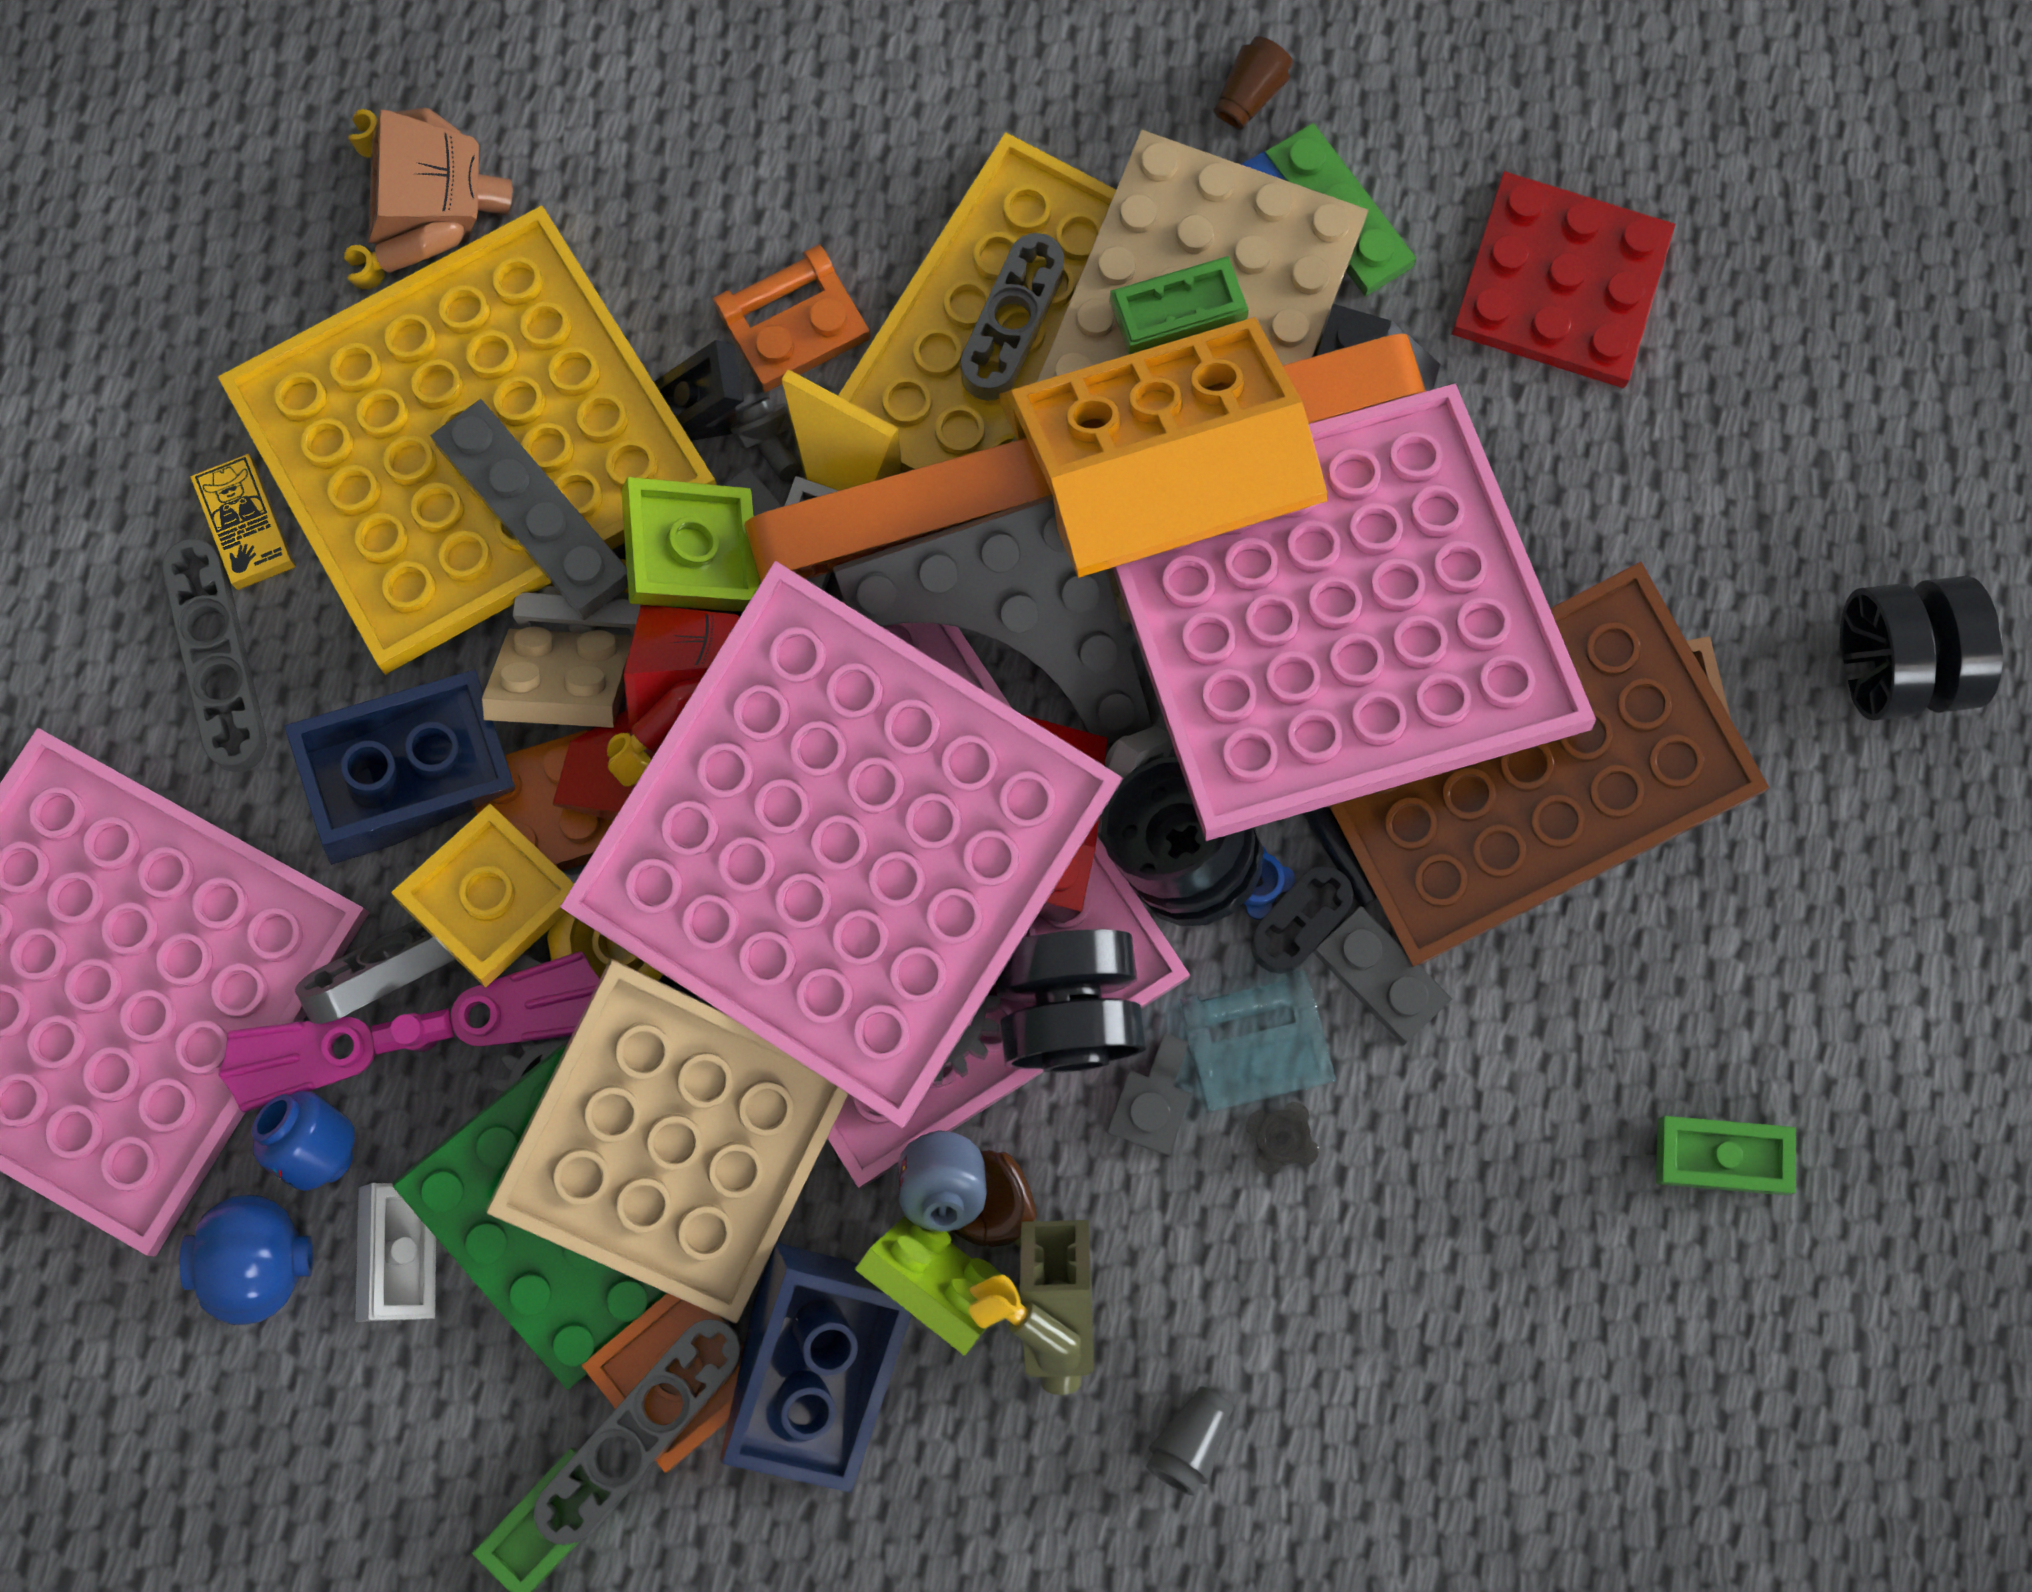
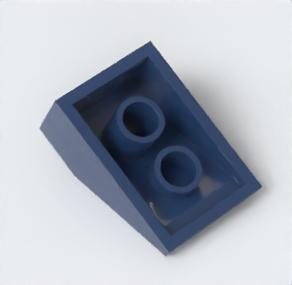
[284,669,515,865]
[720,1242,912,1493]

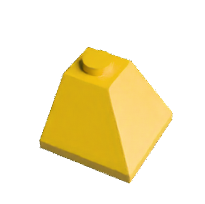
[782,369,902,491]

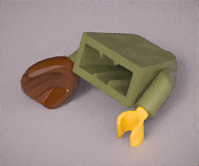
[952,1150,1094,1395]

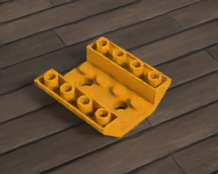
[999,317,1327,578]

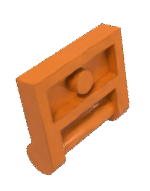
[712,244,871,393]

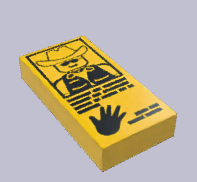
[190,454,296,590]

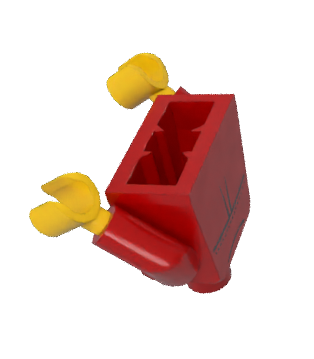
[607,605,740,786]

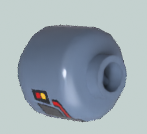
[898,1131,987,1232]

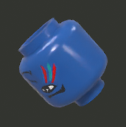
[252,1091,355,1191]

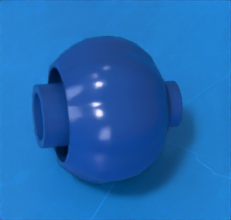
[179,1195,313,1325]

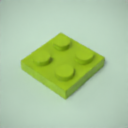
[621,477,760,612]
[855,1216,1001,1356]

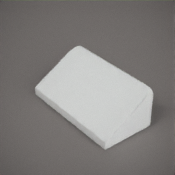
[355,1183,436,1322]

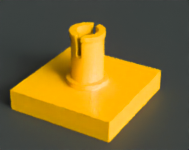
[391,804,574,988]

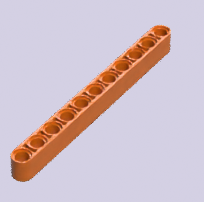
[744,333,1426,583]

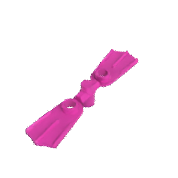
[218,951,600,1112]

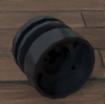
[1101,756,1264,926]

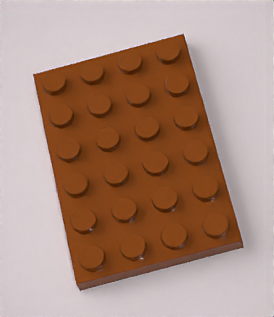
[1330,561,1770,967]

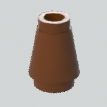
[1214,36,1293,130]

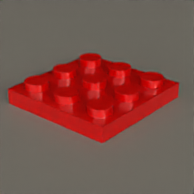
[1451,171,1676,388]

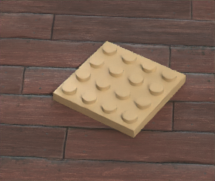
[486,958,849,1323]

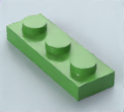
[1265,123,1417,297]

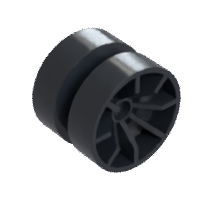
[1840,576,2003,721]
[996,929,1146,1073]

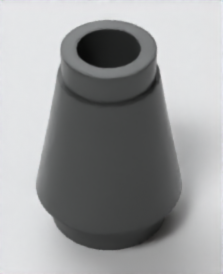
[1146,1386,1234,1495]

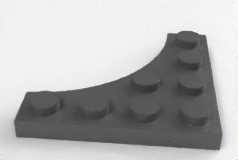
[833,494,1153,743]

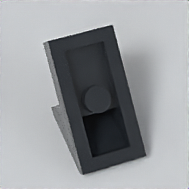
[654,340,744,441]

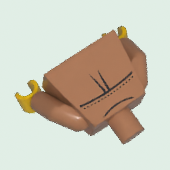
[344,108,512,289]

